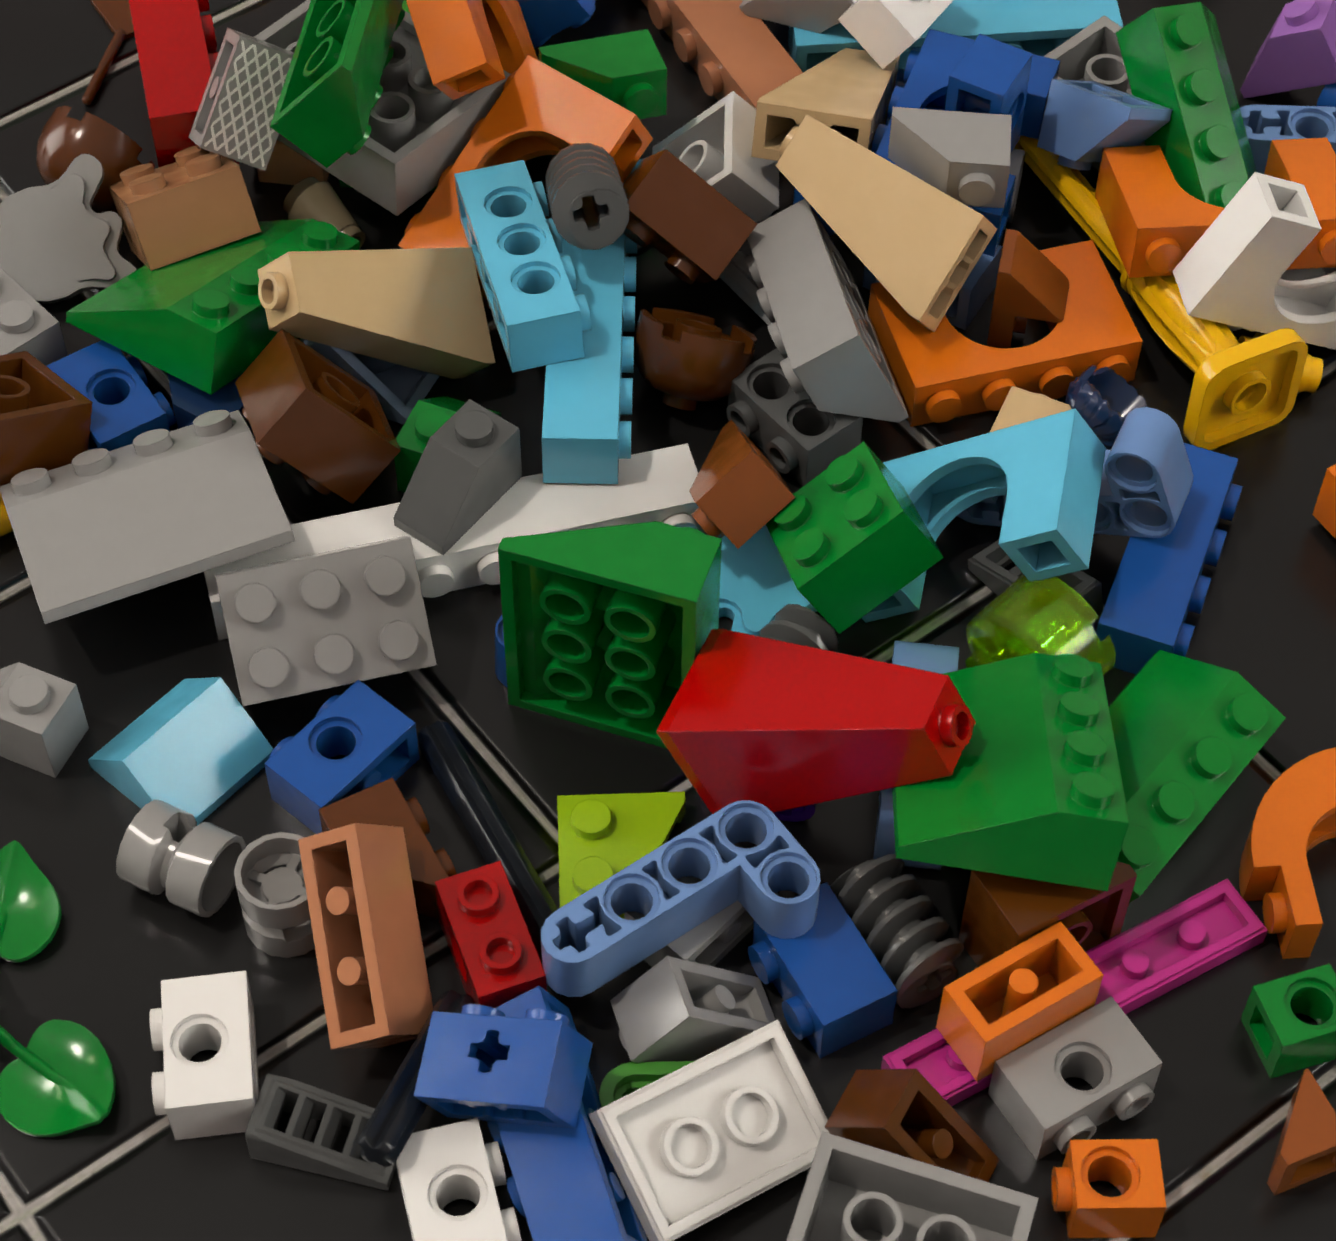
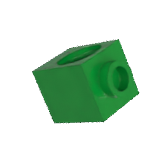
[1241,963,1336,1079]

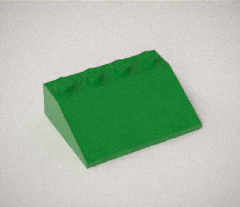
[66,219,360,395]
[498,521,722,749]
[892,652,1129,891]

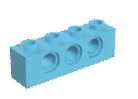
[454,160,592,373]

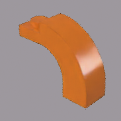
[1239,747,1336,959]

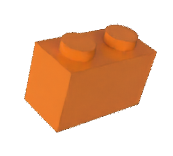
[936,921,1103,1082]

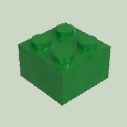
[766,441,944,634]

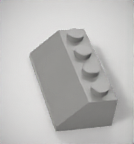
[744,199,909,423]

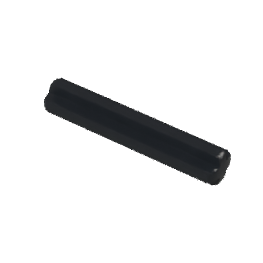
[358,990,475,1167]

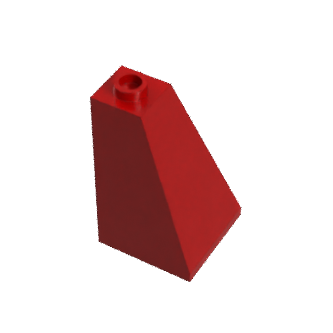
[656,629,976,814]

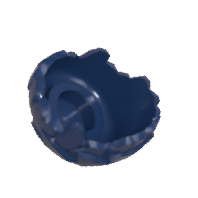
[1065,365,1149,450]

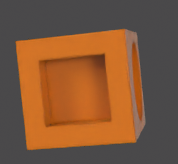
[1051,1139,1167,1238]

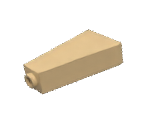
[751,48,900,161]
[776,114,997,332]
[257,247,495,379]

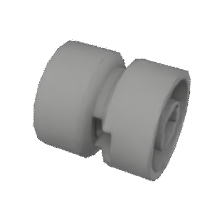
[116,799,246,917]
[234,832,315,958]

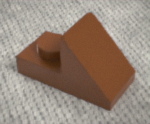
[987,229,1069,348]
[1267,1069,1336,1196]

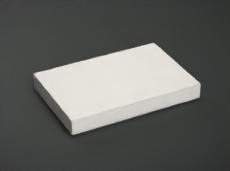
[588,1020,830,1241]

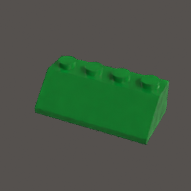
[270,0,405,168]
[1116,2,1257,208]
[1109,650,1286,903]

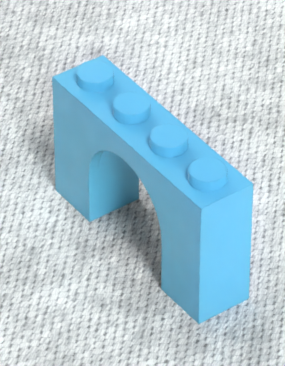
[862,408,1106,623]

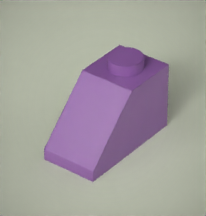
[1240,0,1336,98]

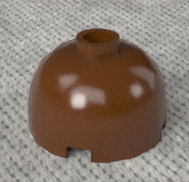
[36,106,155,213]
[634,308,757,411]

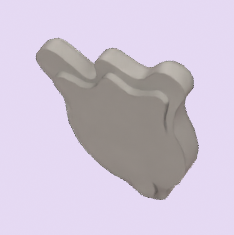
[0,154,137,304]

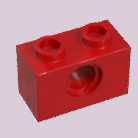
[435,860,547,1008]

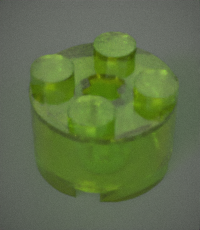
[965,574,1116,676]

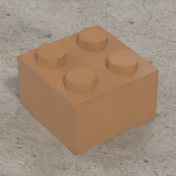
[108,145,261,271]

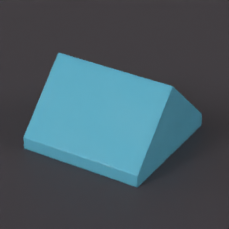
[88,677,273,825]

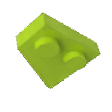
[557,792,686,919]

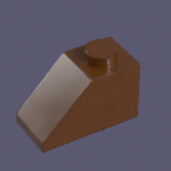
[825,1069,1000,1182]

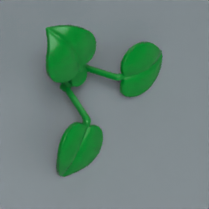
[0,840,116,1137]

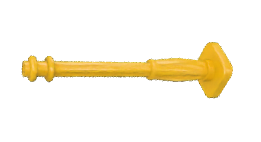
[1014,135,1308,450]

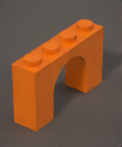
[406,0,538,100]
[398,55,653,310]
[1095,138,1336,278]
[868,240,1143,427]

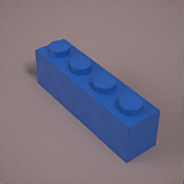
[1090,443,1243,674]
[487,986,648,1241]

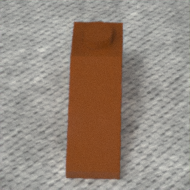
[689,419,795,549]

